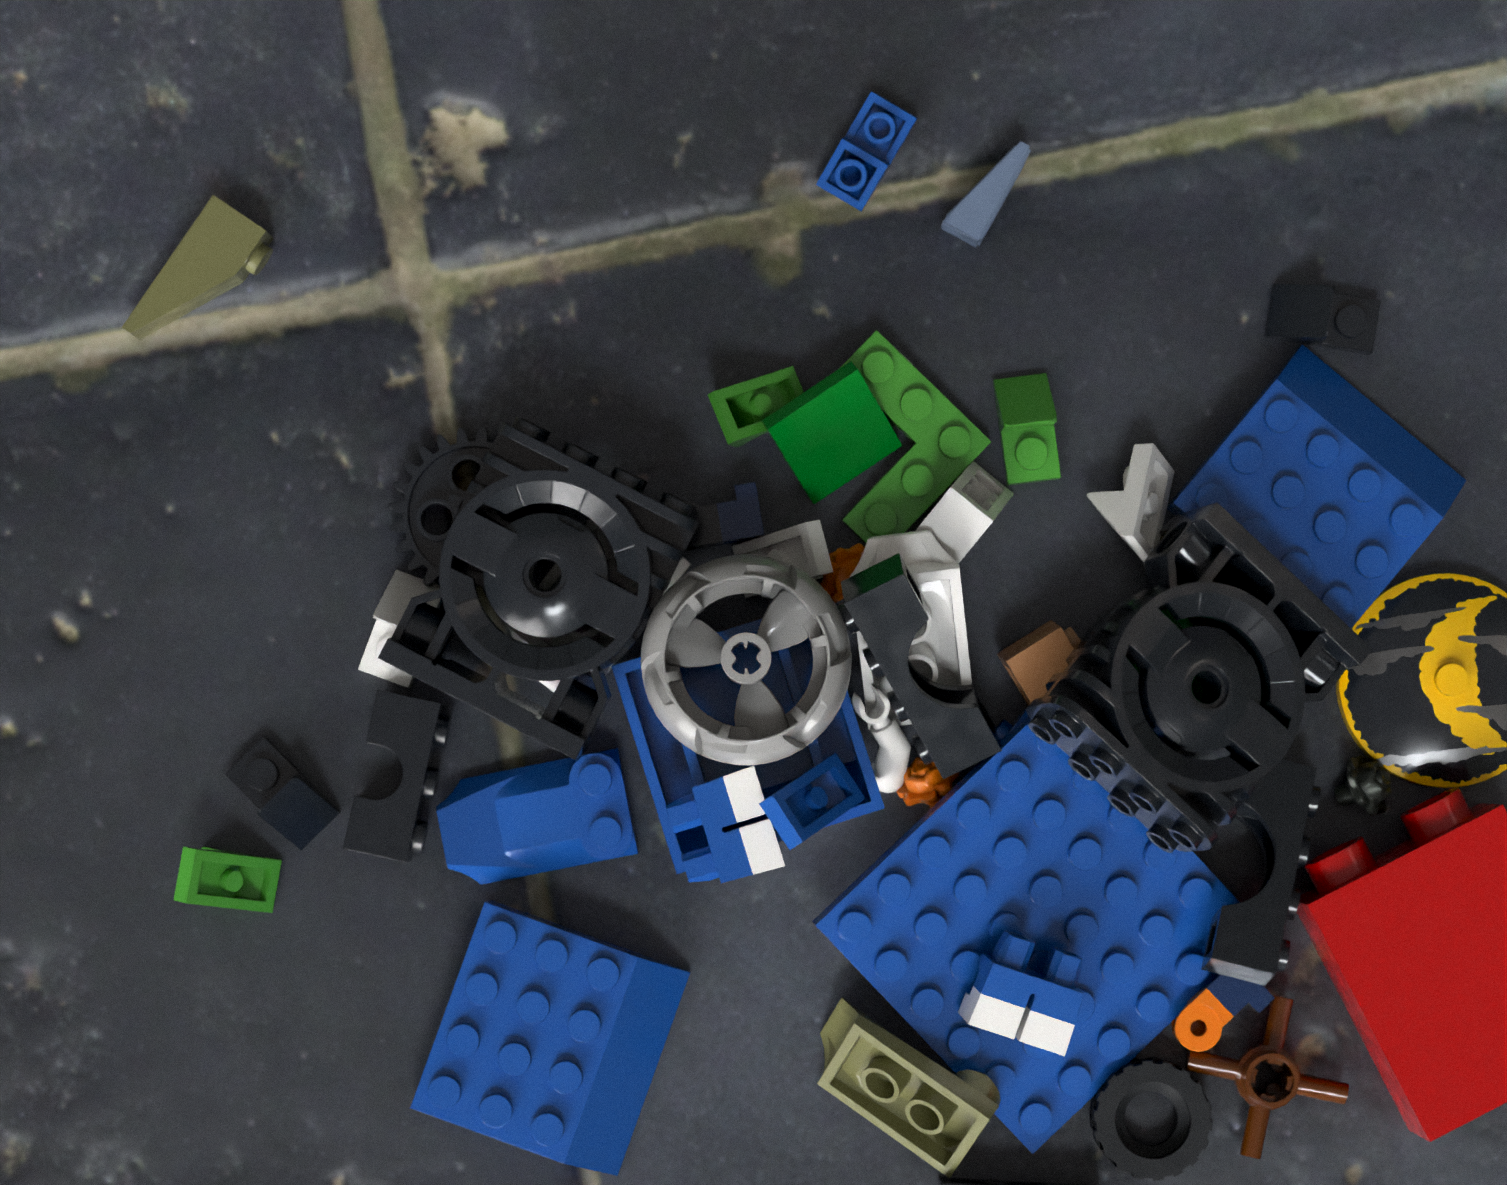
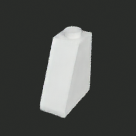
[916,461,1014,563]

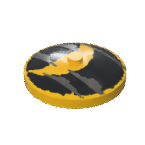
[1336,573,1507,788]

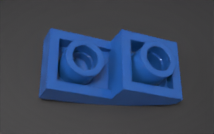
[816,91,918,212]

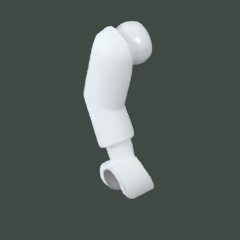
[852,685,911,793]

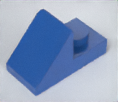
[759,752,865,850]

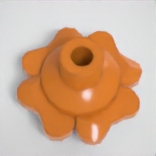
[821,543,865,603]
[897,757,960,809]

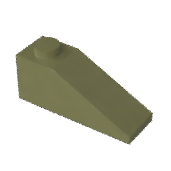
[122,195,274,340]

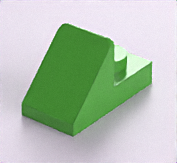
[708,366,804,448]
[993,373,1061,486]
[174,846,282,913]

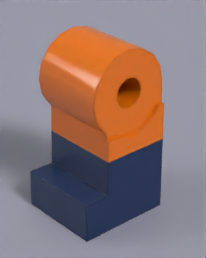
[1171,974,1274,1052]

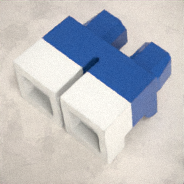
[666,765,785,883]
[958,930,1085,1056]

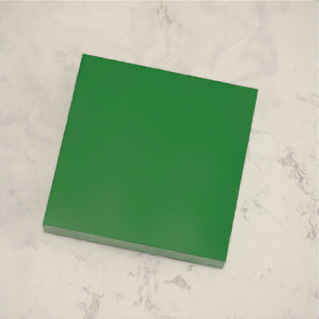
[762,361,902,504]

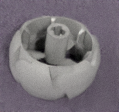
[641,554,852,765]

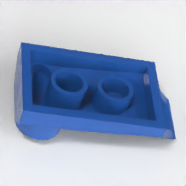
[436,748,639,885]

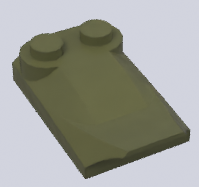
[817,997,1001,1178]

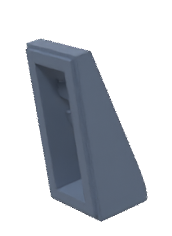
[941,141,1031,248]

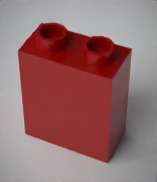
[1297,787,1507,1142]

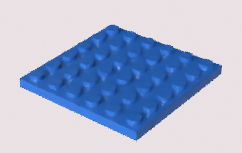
[812,717,1240,1154]

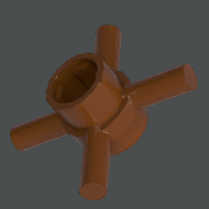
[1185,995,1349,1159]

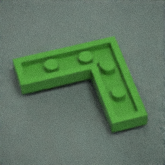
[839,330,991,544]

